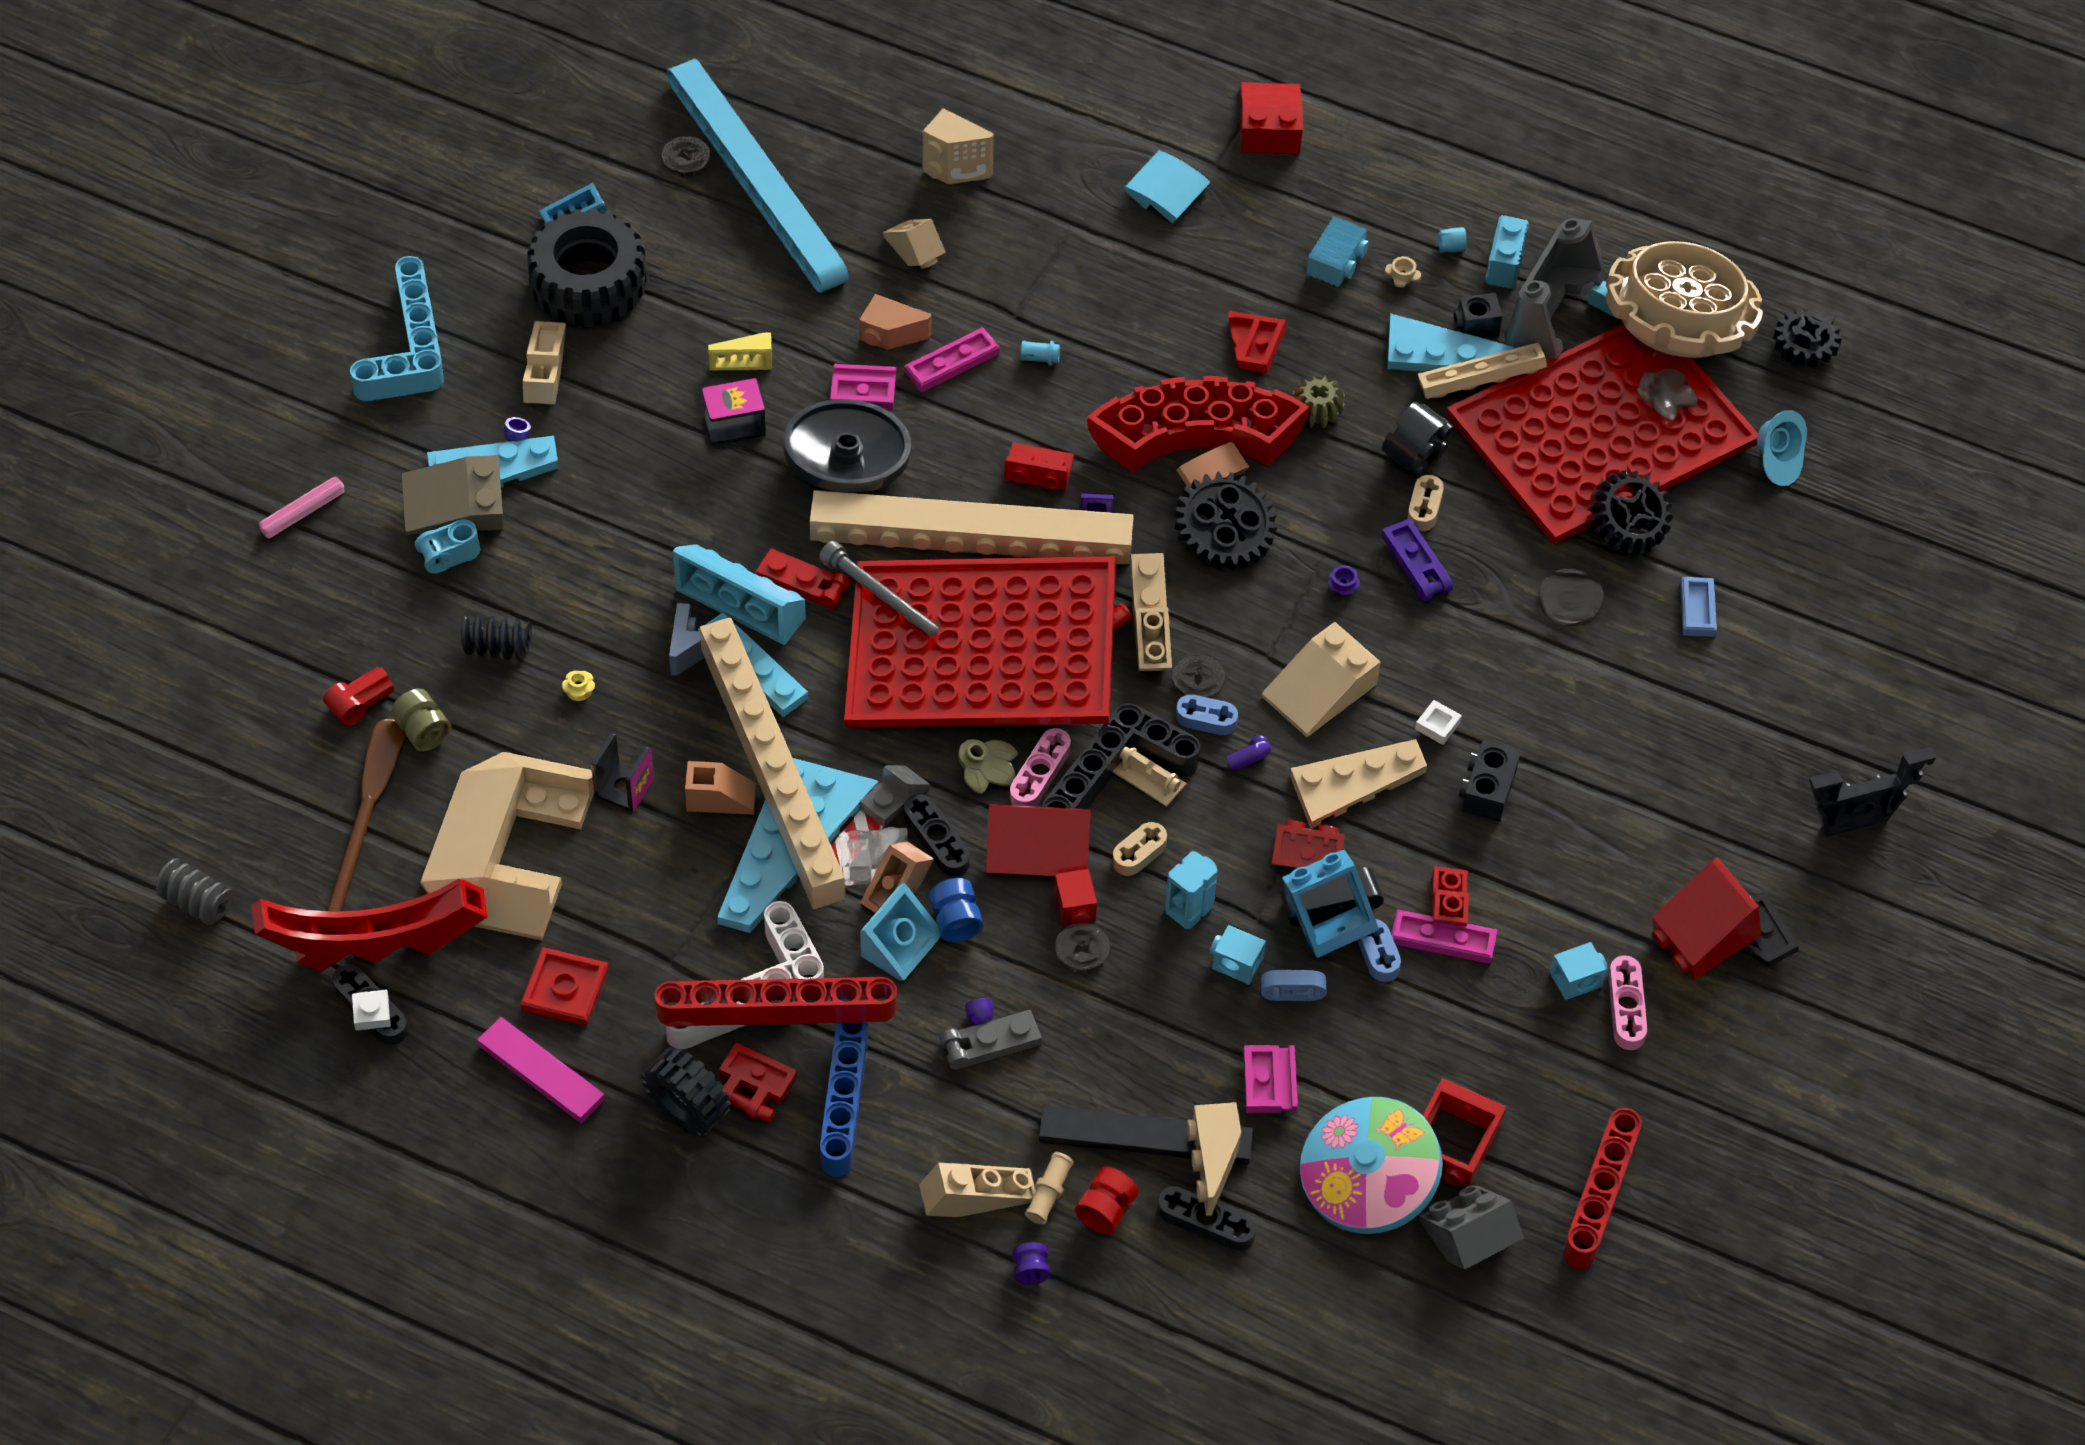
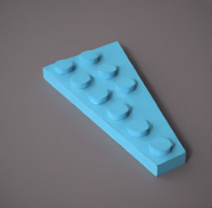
[717,758,879,933]

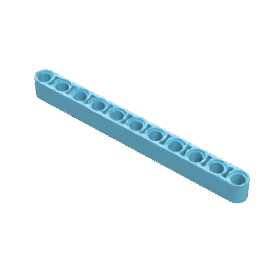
[667,59,849,293]

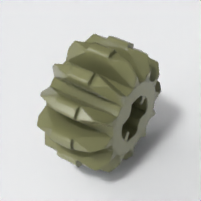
[1292,375,1345,428]

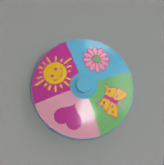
[1300,1097,1442,1234]

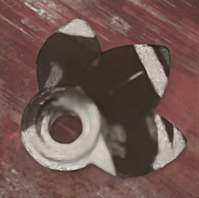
[1638,368,1698,420]

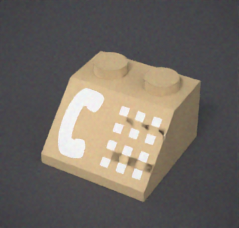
[923,108,994,184]

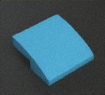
[1123,151,1210,224]

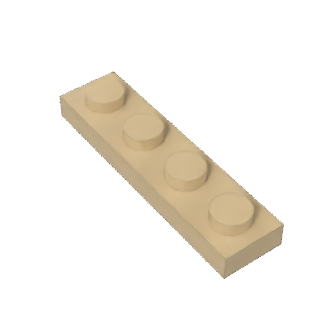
[1418,343,1547,399]

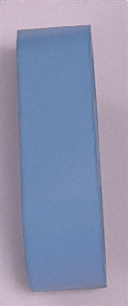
[1176,695,1238,735]
[1358,919,1401,982]
[1261,970,1327,1001]

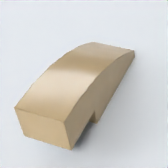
[523,321,566,404]

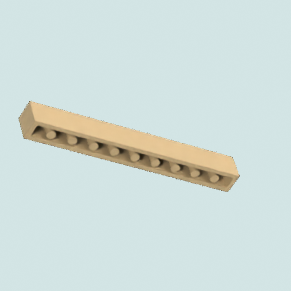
[810,491,1133,564]
[700,617,845,910]

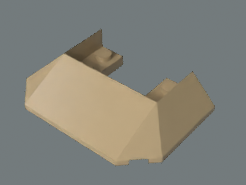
[421,752,594,941]

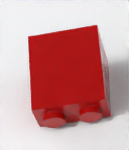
[1652,857,1761,981]

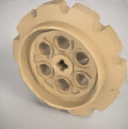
[1605,241,1763,358]

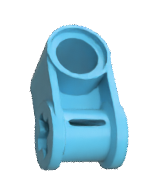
[415,519,481,574]

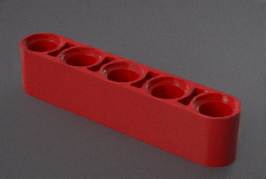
[1563,1108,1641,1269]

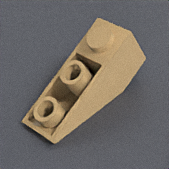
[1187,1102,1241,1216]
[919,1163,1036,1217]

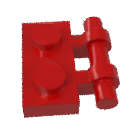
[719,1043,798,1123]

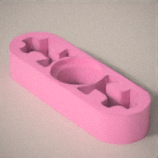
[1010,728,1071,807]
[1608,956,1647,1050]

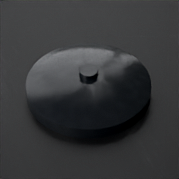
[783,399,911,493]

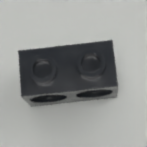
[1459,741,1521,822]

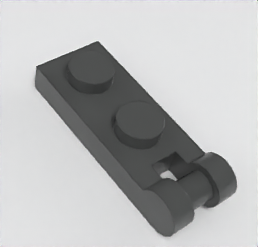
[939,1009,1042,1069]

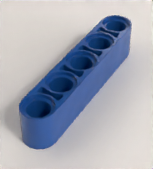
[820,1022,868,1177]

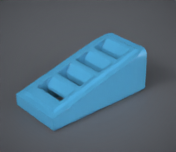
[539,183,608,223]

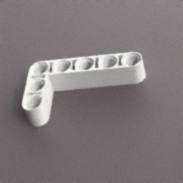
[665,901,824,1049]

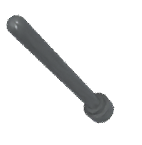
[819,540,939,637]

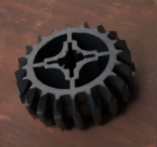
[1587,470,1674,556]

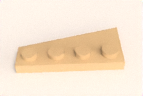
[1290,739,1427,829]

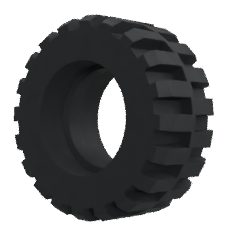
[527,209,647,327]

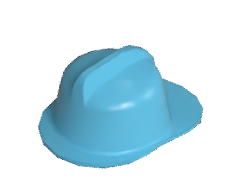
[1757,411,1807,486]

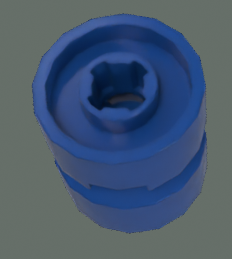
[929,878,983,942]

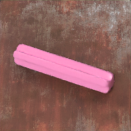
[259,477,345,538]

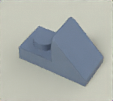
[669,603,705,676]

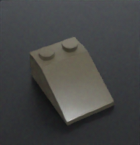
[402,455,503,535]

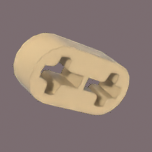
[1407,475,1443,531]
[1112,822,1167,876]

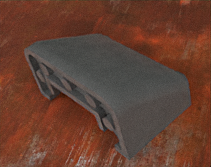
[1504,218,1606,359]

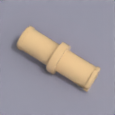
[1025,1152,1074,1225]

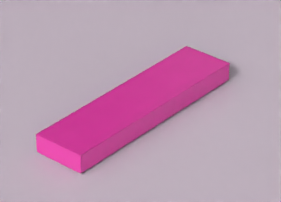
[477,1017,605,1124]

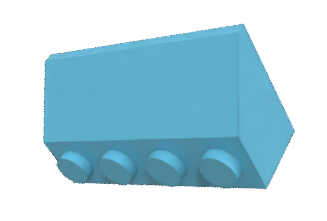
[673,544,806,646]

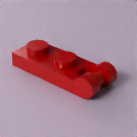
[756,548,851,609]

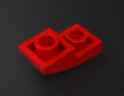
[1431,866,1469,926]

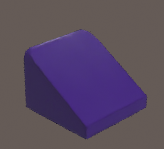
[1080,494,1113,513]

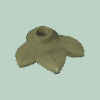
[958,739,1018,795]

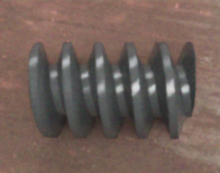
[156,858,235,925]

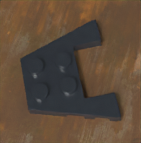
[1809,747,1936,837]

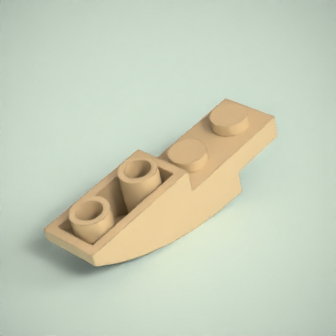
[1130,553,1172,671]

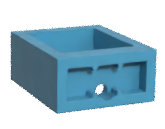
[1282,850,1379,958]

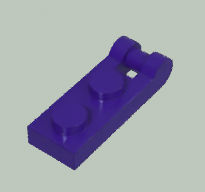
[1381,518,1453,602]

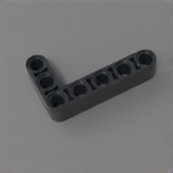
[1042,703,1200,809]

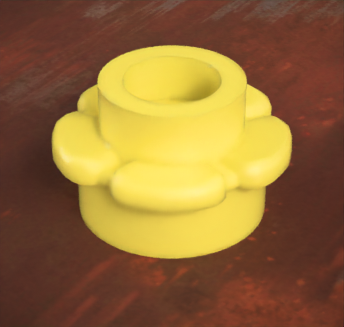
[562,670,595,701]

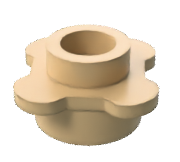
[1385,257,1421,287]

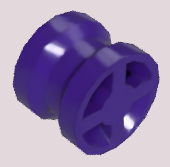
[1012,1242,1050,1285]

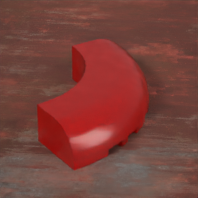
[1087,376,1309,473]

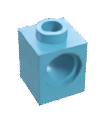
[1210,925,1266,985]
[1550,942,1607,1000]

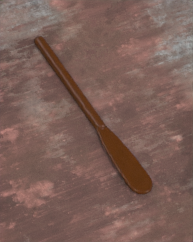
[327,719,405,912]

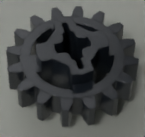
[1773,307,1842,368]

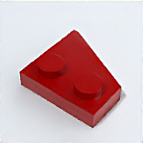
[1228,311,1287,373]

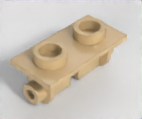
[1113,747,1186,807]

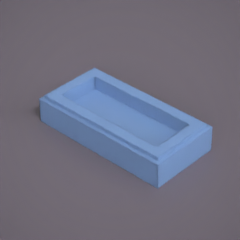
[1680,577,1717,637]

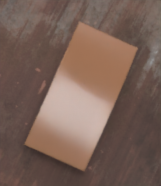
[1177,442,1249,488]

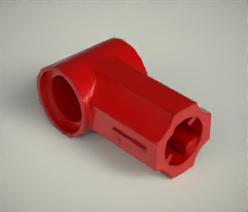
[323,667,394,726]

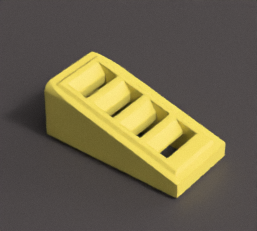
[708,333,772,370]

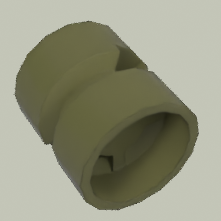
[390,688,452,752]

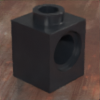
[1453,293,1503,338]

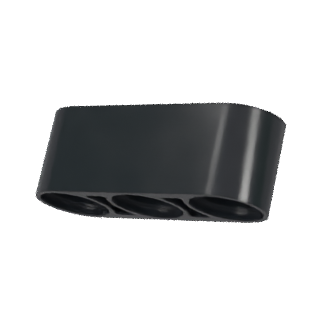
[1280,867,1384,927]

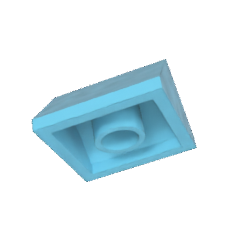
[860,883,941,981]

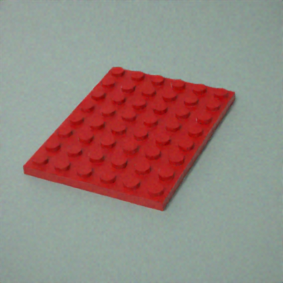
[1446,324,1758,545]
[844,556,1116,727]

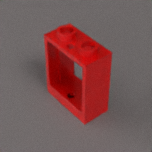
[1422,1078,1506,1188]

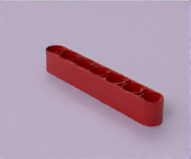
[654,977,897,1027]

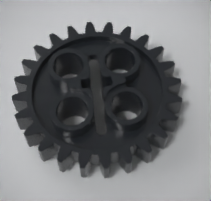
[1173,472,1278,571]

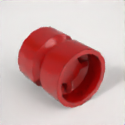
[1074,1167,1139,1235]

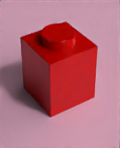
[1054,869,1097,926]

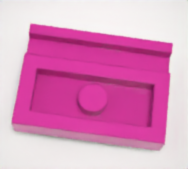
[830,364,896,410]
[1243,1045,1298,1113]

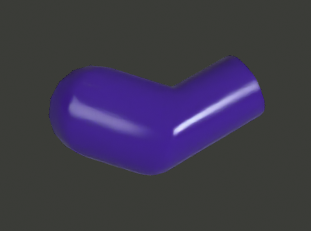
[1227,735,1271,771]

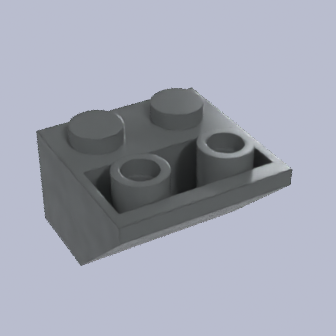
[1419,1185,1524,1270]

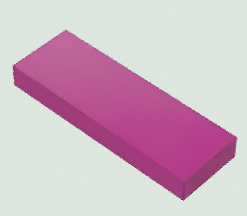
[904,327,1000,393]
[1392,909,1497,964]

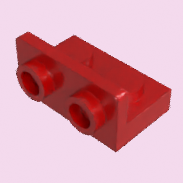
[1004,443,1074,491]
[1272,820,1345,869]

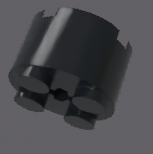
[1382,401,1454,478]

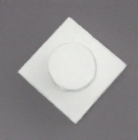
[1415,700,1462,745]
[352,990,391,1030]

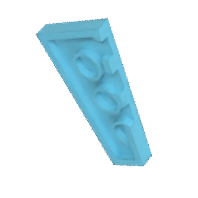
[427,436,558,487]

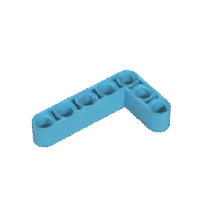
[350,256,444,401]

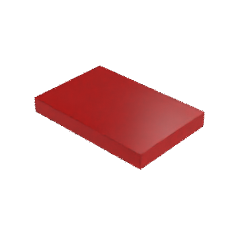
[986,804,1091,876]

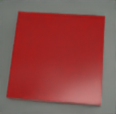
[521,947,609,1026]

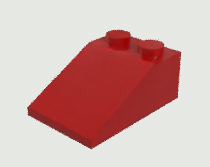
[1240,82,1303,155]

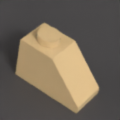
[883,219,946,269]

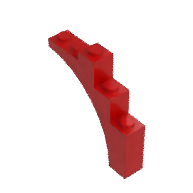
[251,878,488,972]

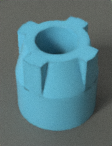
[1438,227,1467,253]

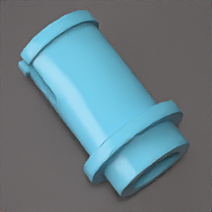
[1021,341,1060,366]

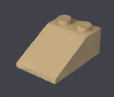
[1261,622,1381,737]

